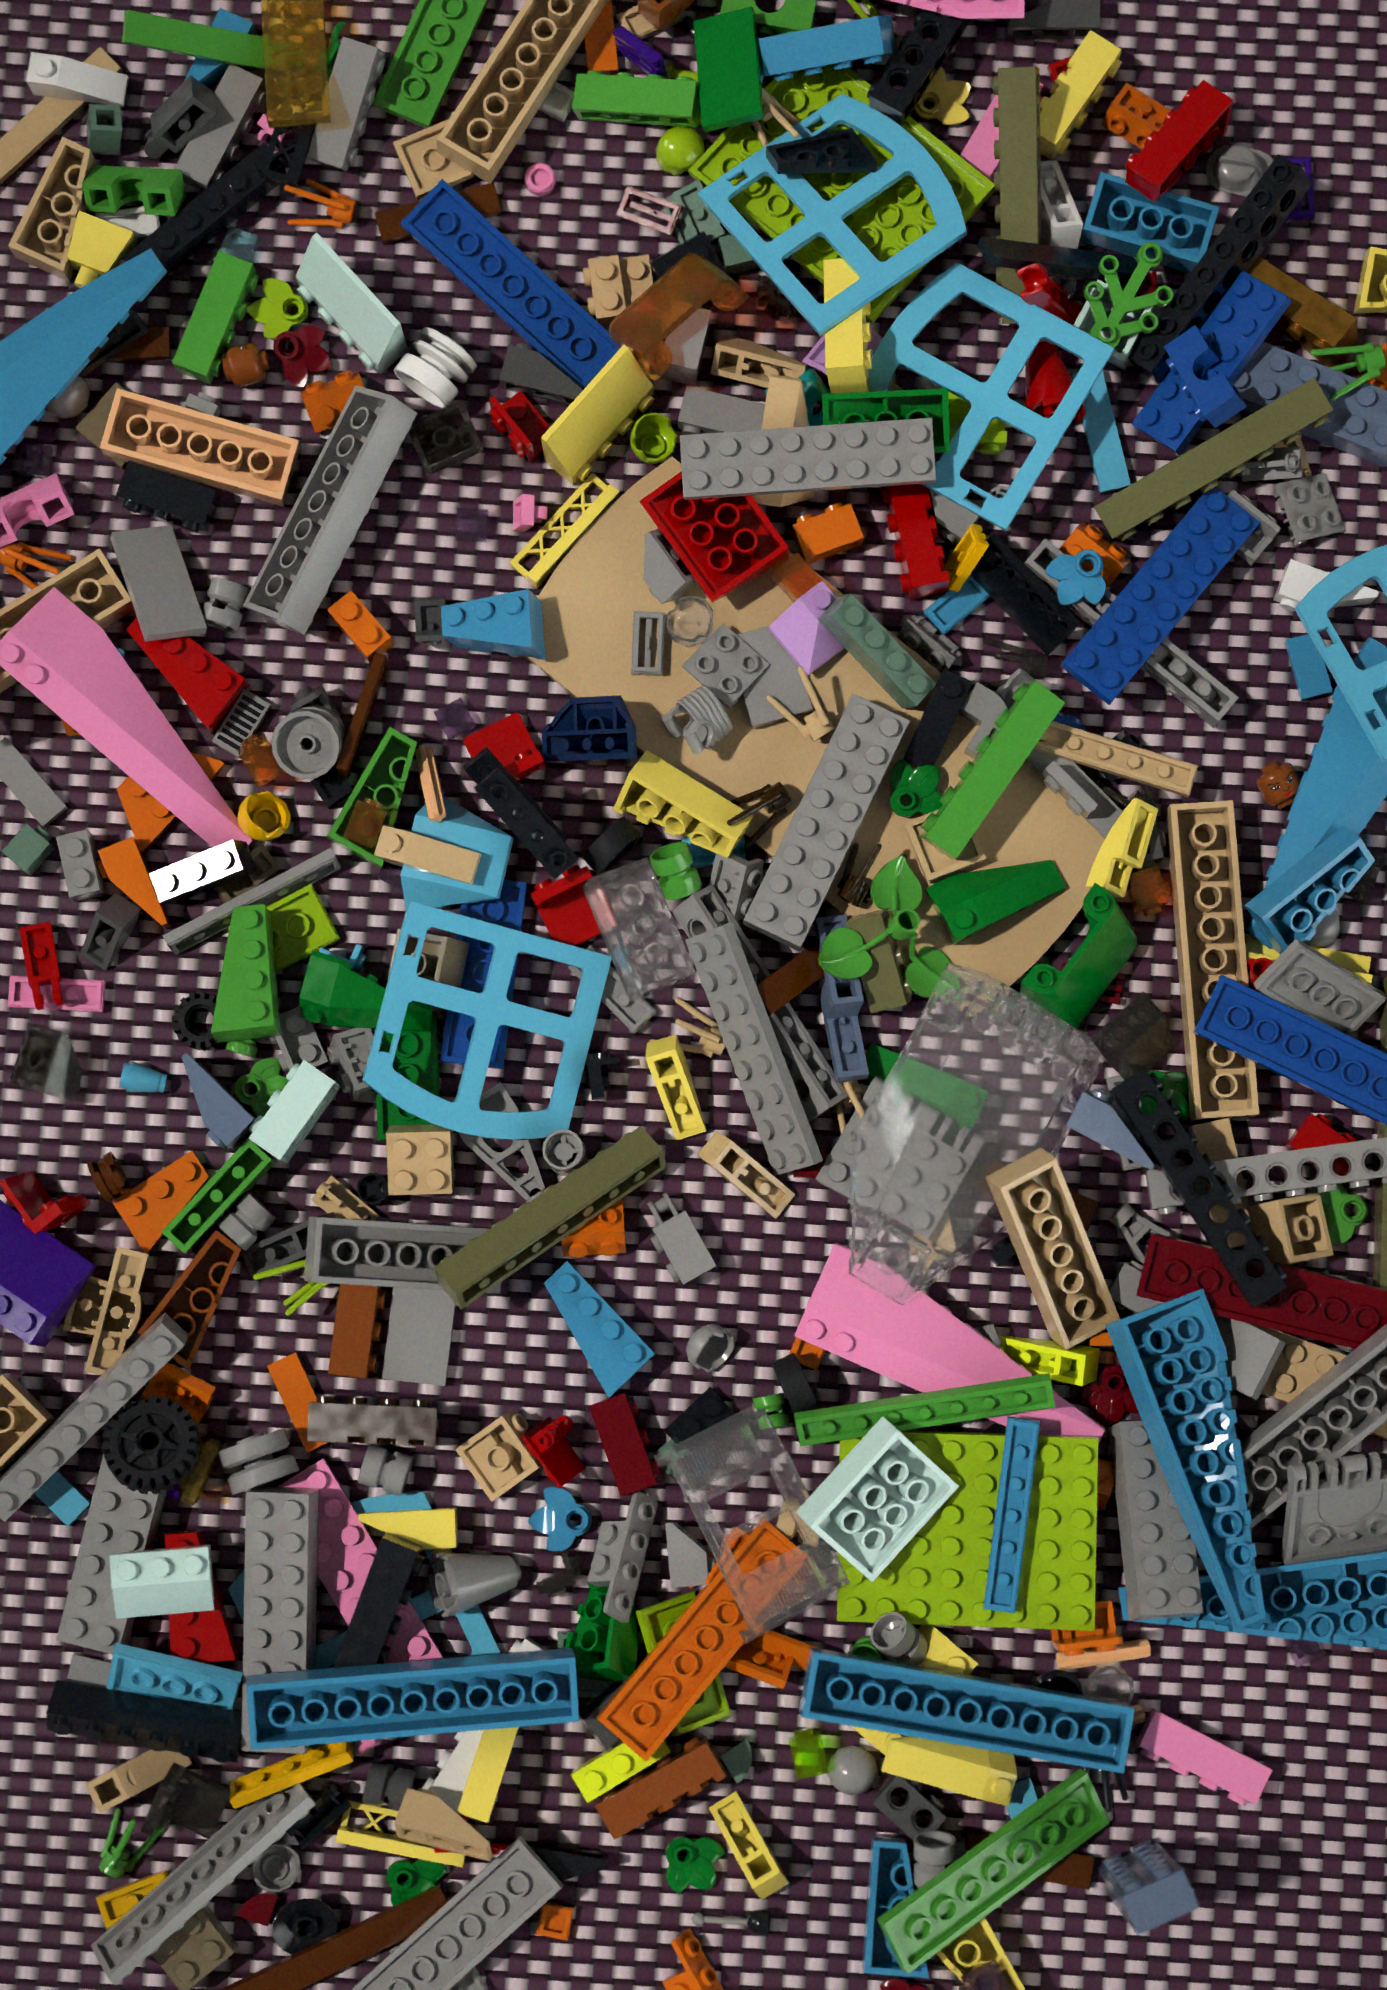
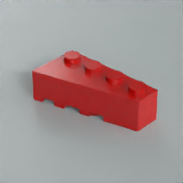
[1125,80,1233,202]
[880,484,950,601]
[164,1530,241,1663]

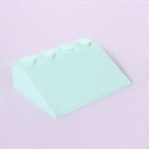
[296,232,408,374]
[796,1416,959,1582]

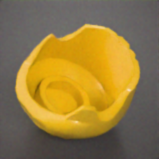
[237,791,291,841]

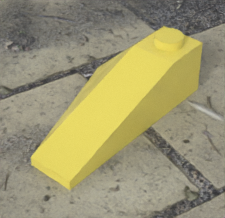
[881,1736,1017,1807]

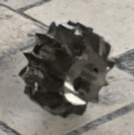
[756,268,807,321]

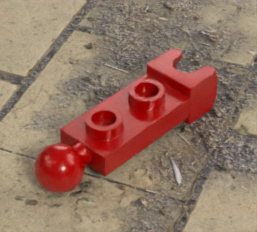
[1017,263,1082,325]

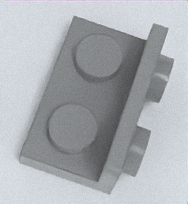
[709,853,764,922]
[269,1006,330,1073]
[327,1027,374,1101]

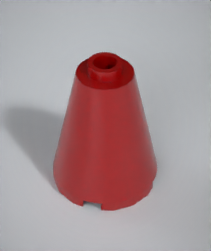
[1024,342,1086,423]

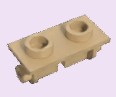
[311,1175,380,1221]

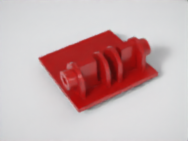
[521,1415,586,1489]

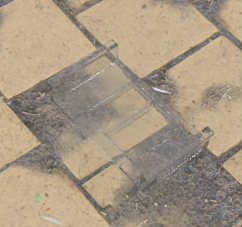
[654,1406,850,1643]

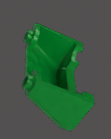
[1019,883,1137,1032]

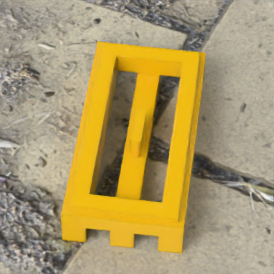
[942,523,989,592]

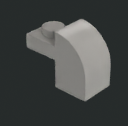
[959,682,1007,759]

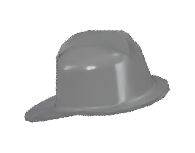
[1206,145,1274,197]

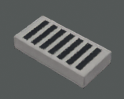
[212,689,272,759]

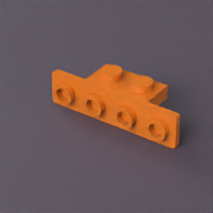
[725,1625,820,1689]
[662,1928,724,1990]

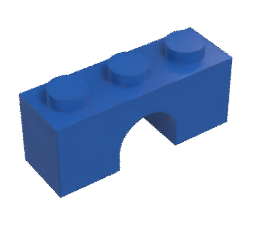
[1164,325,1247,428]

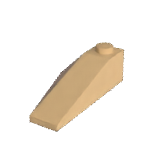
[752,374,815,507]

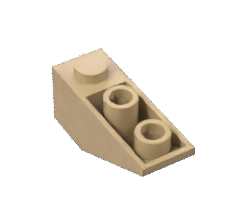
[85,1749,192,1814]

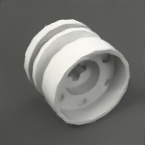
[394,327,477,409]

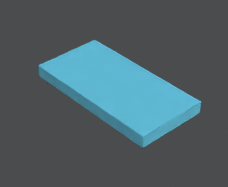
[106,1643,243,1710]

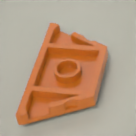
[116,752,226,854]

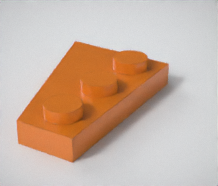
[112,1150,210,1254]

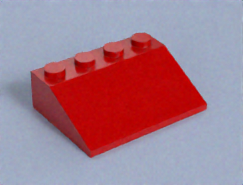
[639,471,790,603]

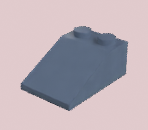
[181,1053,256,1150]
[1066,1088,1160,1170]

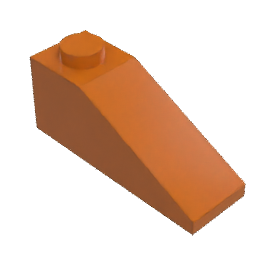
[96,837,172,929]

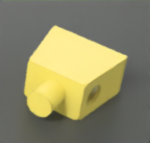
[67,211,138,288]

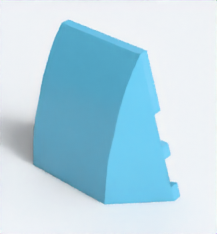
[400,796,514,909]

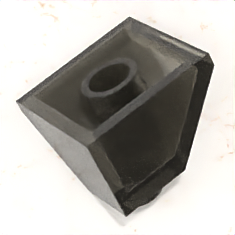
[9,1023,83,1102]

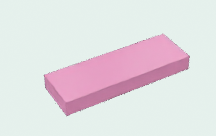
[8,976,106,1013]

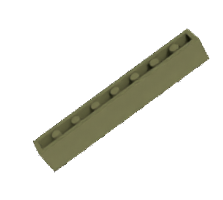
[993,66,1042,324]
[1094,377,1333,542]
[434,1126,667,1309]

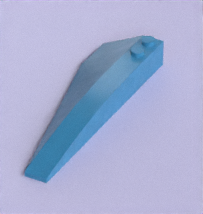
[0,248,167,465]
[1245,638,1387,949]
[1105,1288,1266,1629]
[1118,1549,1387,1650]

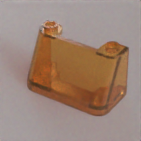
[609,253,749,381]

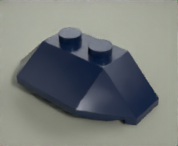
[542,695,637,761]

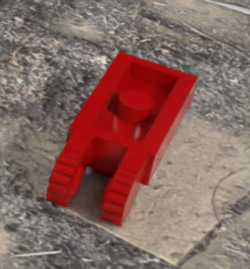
[19,921,63,1010]

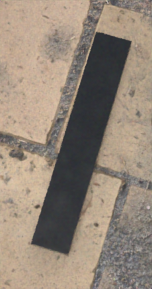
[977,237,1138,283]

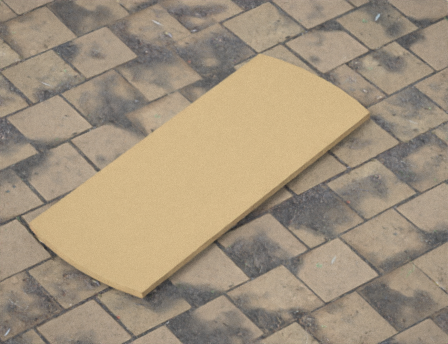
[523,457,1105,1018]

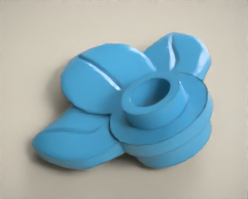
[1045,550,1106,605]
[528,1487,592,1551]

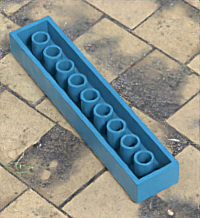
[799,1647,1135,1774]
[246,1648,579,1750]

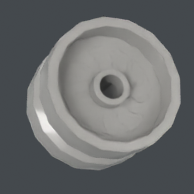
[271,704,347,779]
[218,1428,299,1495]

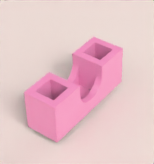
[0,473,75,548]

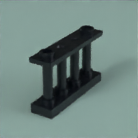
[463,747,579,879]

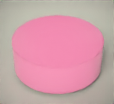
[524,163,556,196]

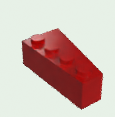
[126,616,250,735]

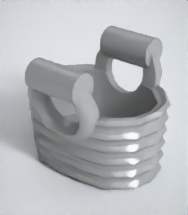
[662,685,733,754]

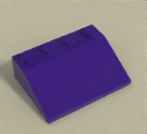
[0,1200,96,1347]

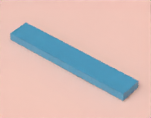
[983,1416,1040,1613]

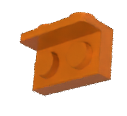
[1101,83,1171,150]

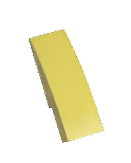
[1086,798,1158,898]
[457,1727,519,1823]

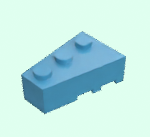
[441,589,545,660]

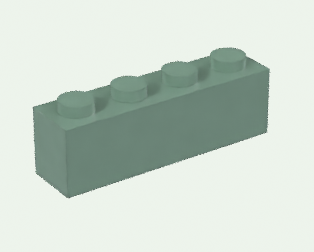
[818,594,936,708]

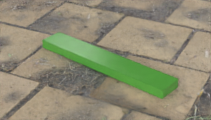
[122,10,304,76]

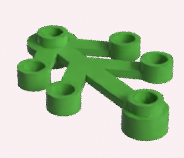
[1084,242,1173,348]

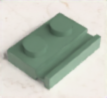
[663,179,727,244]

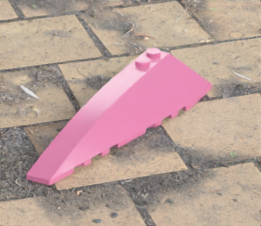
[0,587,253,847]
[794,1242,1105,1444]

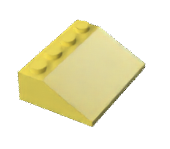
[541,345,654,485]

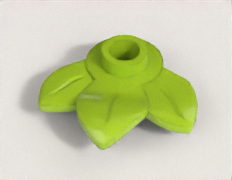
[247,278,309,339]

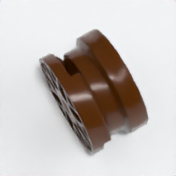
[87,1151,131,1202]

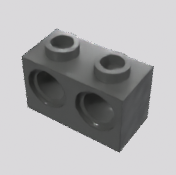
[871,1775,947,1841]

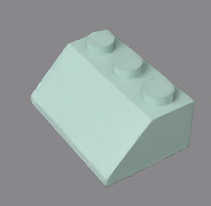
[248,1060,341,1164]
[109,1545,215,1619]

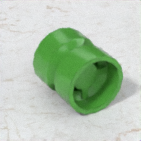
[649,842,702,900]

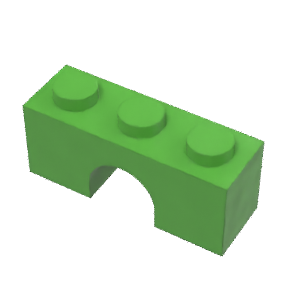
[720,0,817,38]
[82,165,187,216]

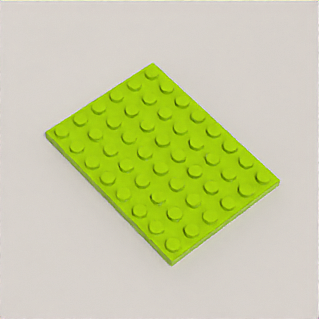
[688,65,995,324]
[837,1430,1098,1631]

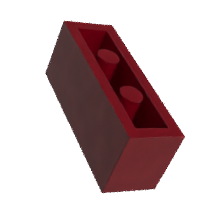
[589,1393,661,1497]

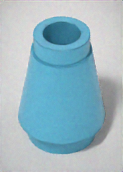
[119,1061,167,1093]

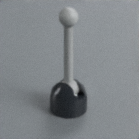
[692,1909,770,1937]

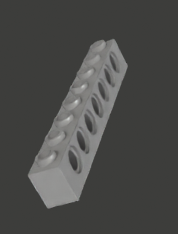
[1024,538,1239,728]
[672,885,849,1122]
[1145,1137,1387,1215]

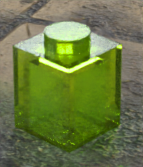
[788,1727,829,1780]

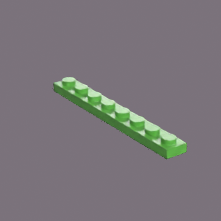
[795,1373,1055,1446]

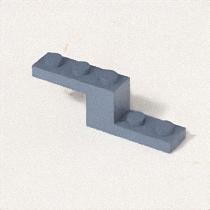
[814,914,869,1082]

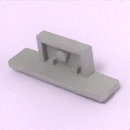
[1026,750,1123,839]
[587,1491,658,1623]

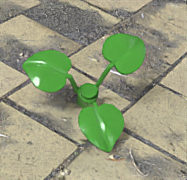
[818,856,960,998]

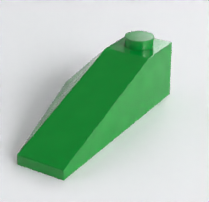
[822,388,950,453]
[565,1583,638,1682]

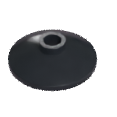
[272,1898,338,1955]

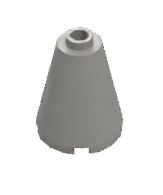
[428,1552,521,1617]

